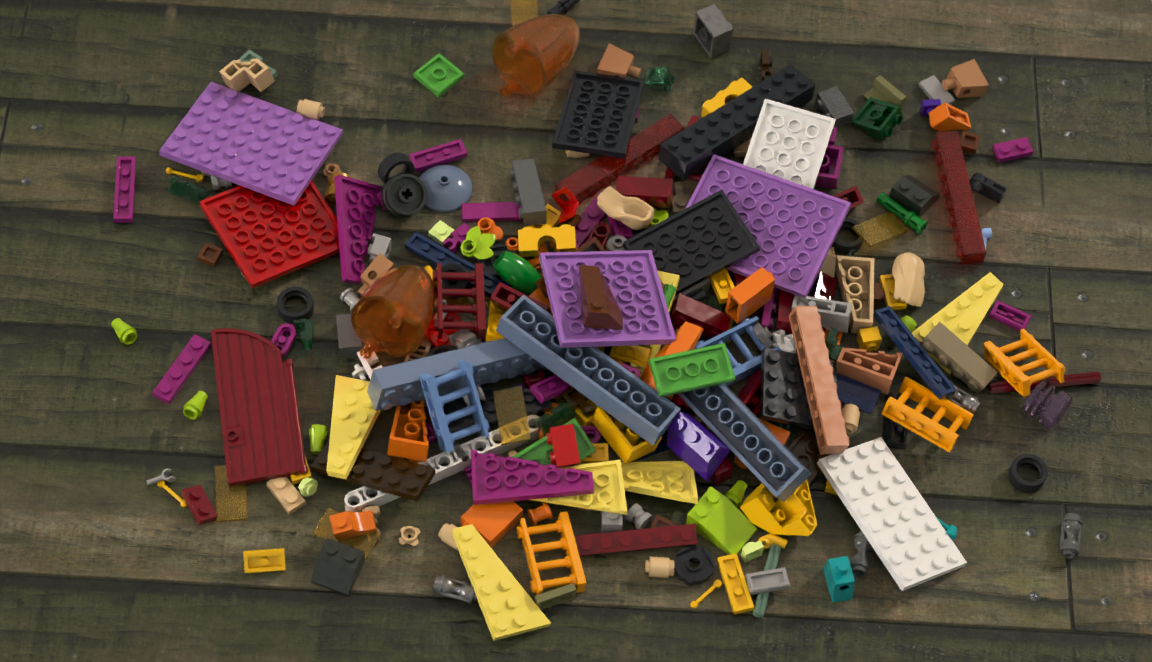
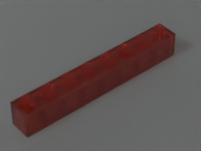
[555,113,685,206]
[931,131,986,265]

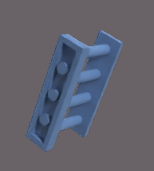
[695,316,781,387]
[419,359,490,453]

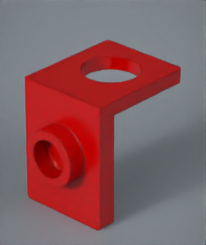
[551,186,579,223]

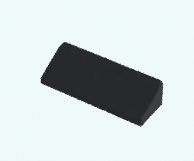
[882,391,909,449]

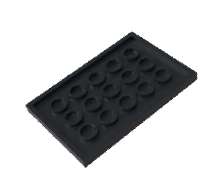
[552,70,645,159]
[623,190,760,296]

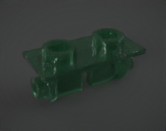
[167,176,209,205]
[535,401,576,437]

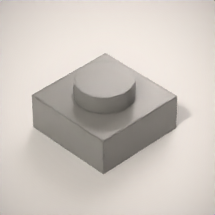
[753,323,773,348]

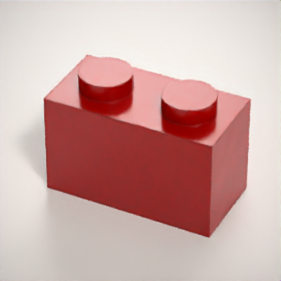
[546,424,580,468]

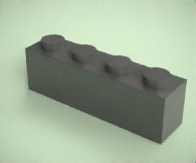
[509,159,546,226]

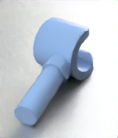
[979,228,992,254]

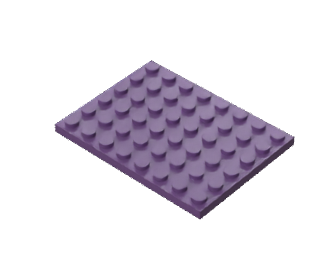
[159,82,343,206]
[685,154,851,298]

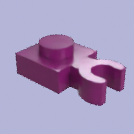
[443,223,472,253]

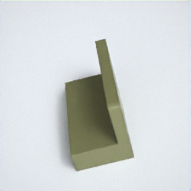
[864,75,906,109]
[530,576,576,610]

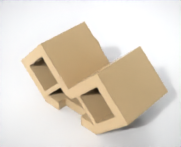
[219,58,275,92]

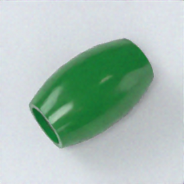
[493,251,541,295]

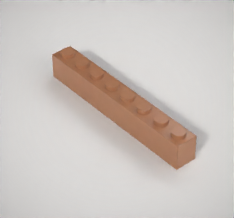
[788,306,850,454]

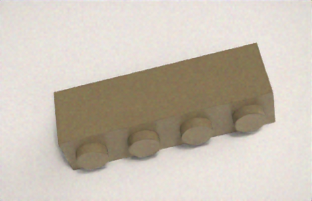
[920,321,998,394]

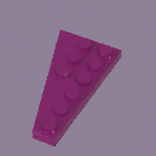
[334,175,382,285]
[471,450,594,505]

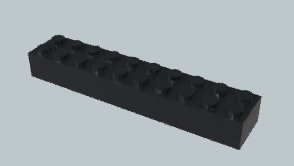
[658,64,816,180]

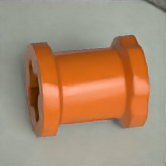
[527,502,553,526]

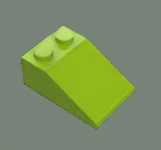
[686,486,757,555]

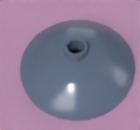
[419,165,472,213]

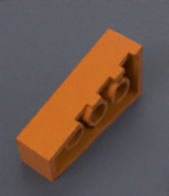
[387,400,429,462]

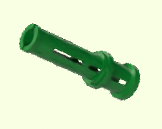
[876,192,928,235]

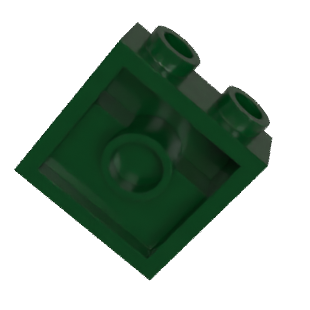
[850,97,903,141]

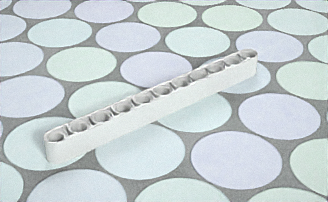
[344,415,542,512]

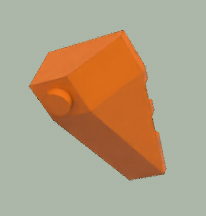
[640,322,703,400]

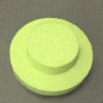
[299,477,318,497]

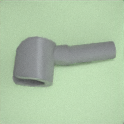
[146,468,176,485]

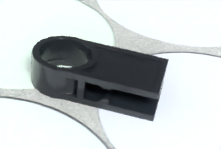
[969,173,1007,204]

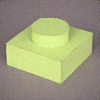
[428,220,454,246]
[740,541,764,563]

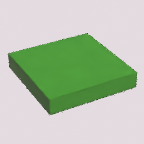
[413,53,464,98]

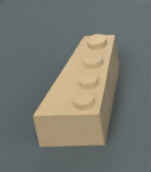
[835,255,874,334]

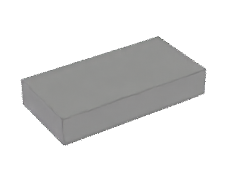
[919,75,955,105]
[745,567,790,595]

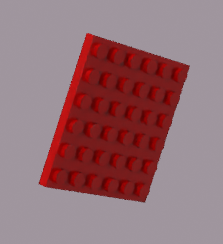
[199,181,340,289]

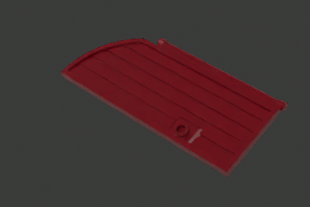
[211,328,308,487]

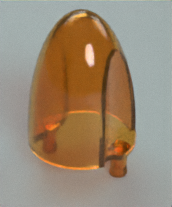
[492,14,580,98]
[351,264,435,359]

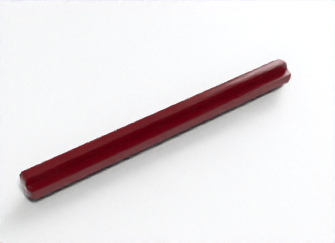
[989,371,1101,393]

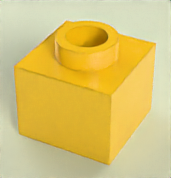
[857,326,882,352]

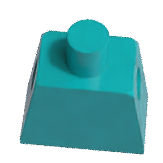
[823,556,855,603]

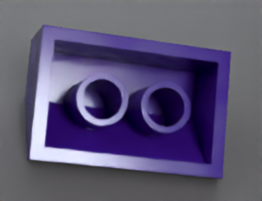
[666,411,731,481]

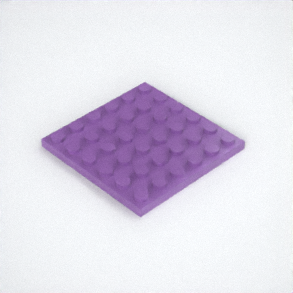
[539,250,676,348]

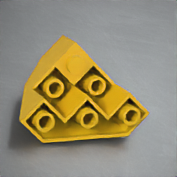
[740,479,817,536]

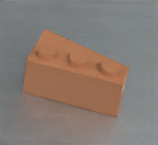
[835,347,902,395]

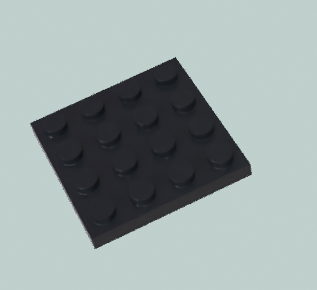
[760,347,837,430]

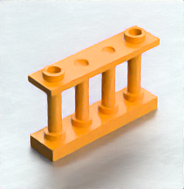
[983,328,1065,397]
[881,377,974,453]
[517,511,586,595]

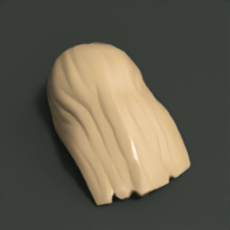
[597,186,654,230]
[891,252,925,307]

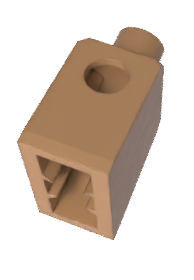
[597,44,641,79]
[942,59,989,98]
[357,253,399,299]

